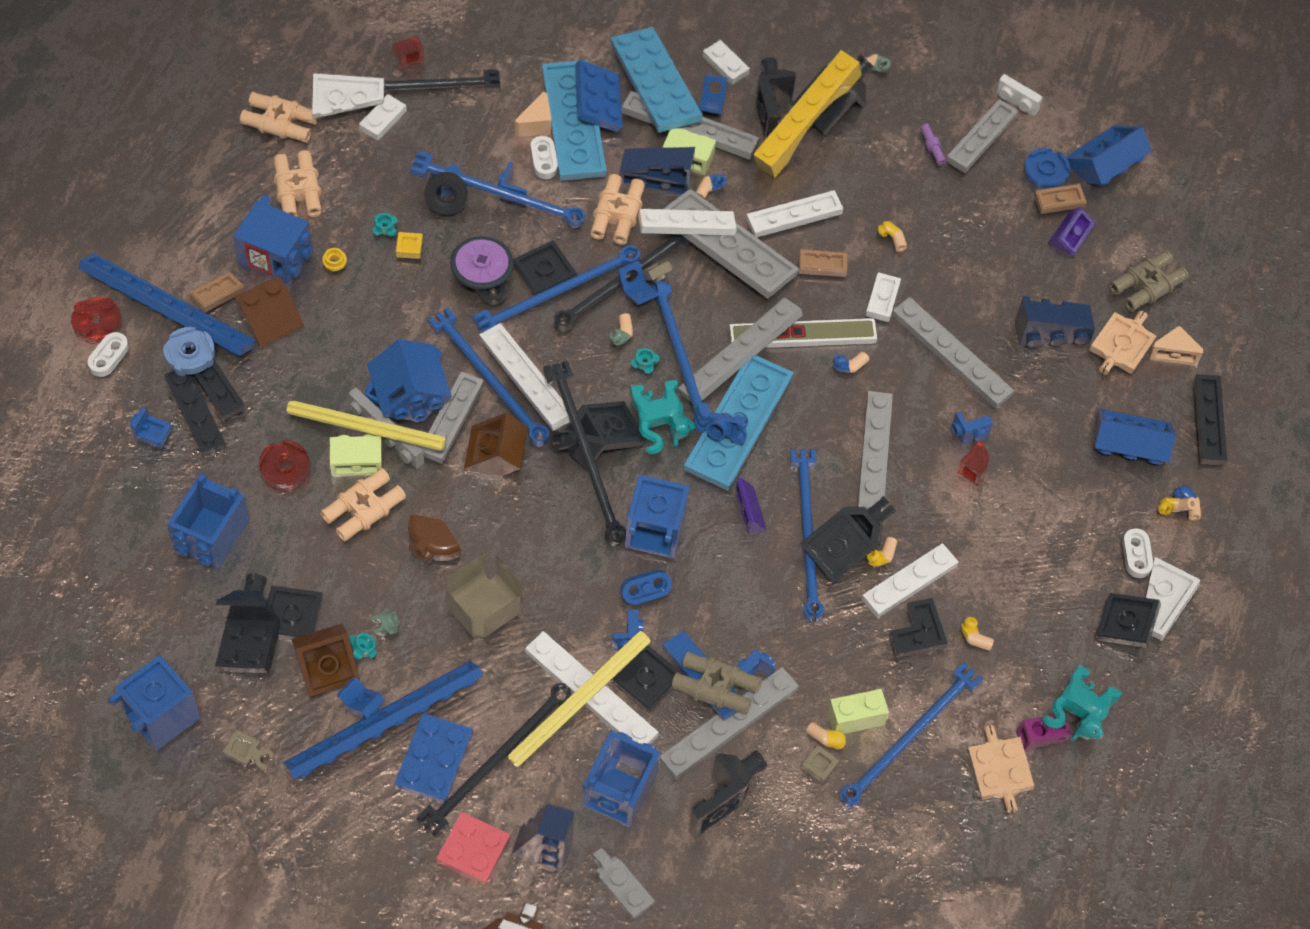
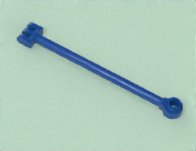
[409,151,585,228]
[472,245,640,333]
[652,281,711,433]
[427,307,549,447]
[790,449,824,623]
[839,662,984,808]

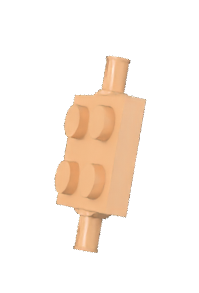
[1090,311,1157,375]
[968,725,1034,813]

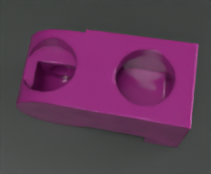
[1016,715,1072,752]

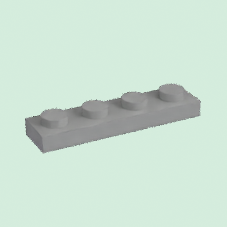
[946,99,1018,173]
[420,371,484,464]
[348,387,424,469]

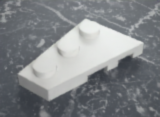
[312,73,384,119]
[1146,557,1201,641]

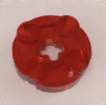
[71,297,122,344]
[259,440,310,491]

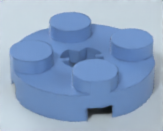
[163,327,215,376]

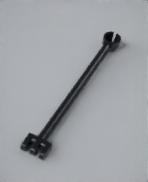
[384,69,501,94]
[554,234,693,332]
[543,361,626,546]
[416,683,571,838]

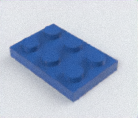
[575,60,622,133]
[394,713,473,803]

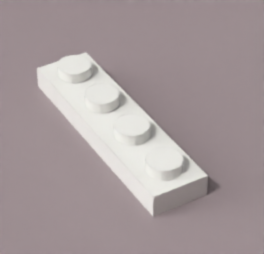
[746,190,843,237]
[638,209,736,235]
[862,543,958,618]

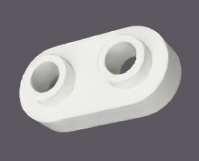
[531,136,558,179]
[88,332,129,377]
[1122,528,1153,578]

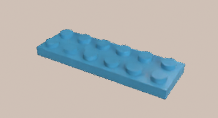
[610,27,702,133]
[542,60,607,181]
[683,355,794,491]

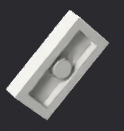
[702,40,750,85]
[996,74,1043,117]
[359,94,407,141]
[866,272,901,322]

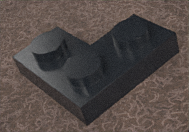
[889,598,948,658]

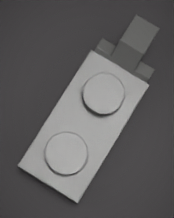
[592,848,655,921]

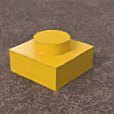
[396,232,423,259]

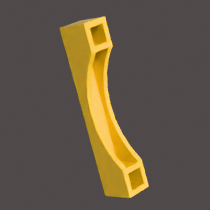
[753,50,862,178]

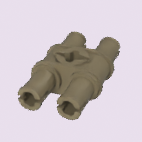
[1109,250,1189,312]
[672,651,762,715]

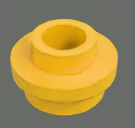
[322,248,347,271]

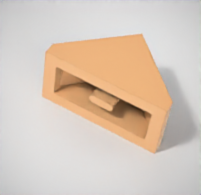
[515,92,551,137]
[1149,326,1203,366]

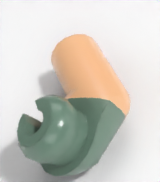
[865,55,891,72]
[609,314,633,346]

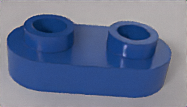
[620,570,672,605]

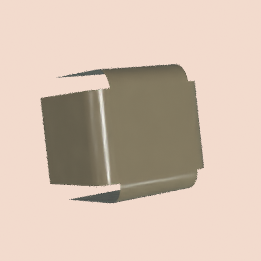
[446,554,522,638]

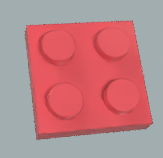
[436,812,510,885]

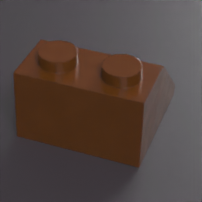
[235,276,304,348]
[464,412,528,476]
[291,623,361,697]

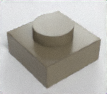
[642,261,672,282]
[801,745,839,784]

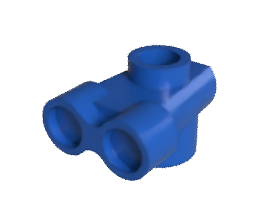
[707,412,748,445]

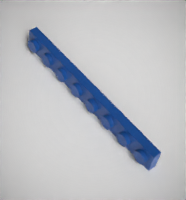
[78,253,255,356]
[283,660,483,779]

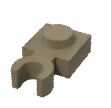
[222,729,274,772]

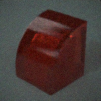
[392,36,424,68]
[957,441,989,487]

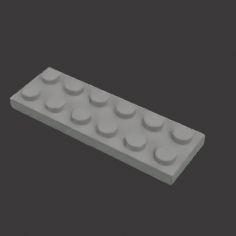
[664,189,799,299]

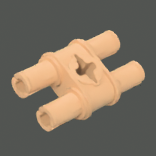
[240,92,319,143]
[273,150,322,217]
[590,174,645,245]
[320,468,406,542]

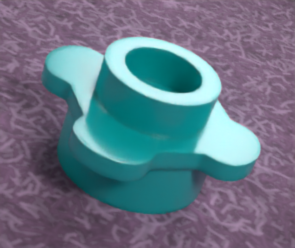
[372,213,398,237]
[631,348,659,374]
[349,633,376,659]

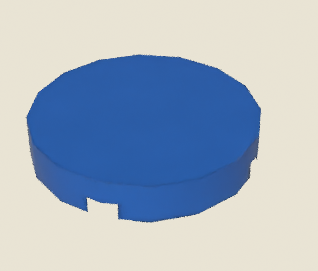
[1023,148,1071,189]

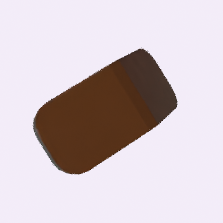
[408,515,461,564]

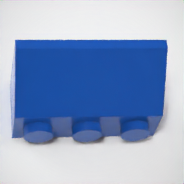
[1065,125,1152,186]
[1094,408,1176,464]

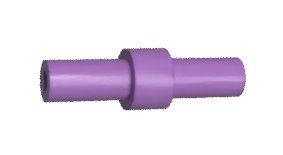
[920,124,946,165]

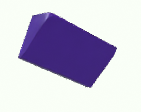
[1048,207,1095,256]
[735,478,766,534]

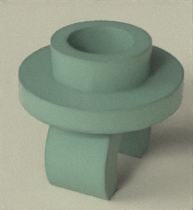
[371,608,400,636]

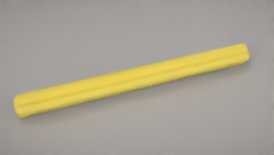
[286,401,446,450]
[508,631,650,767]

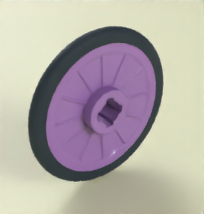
[450,236,514,289]

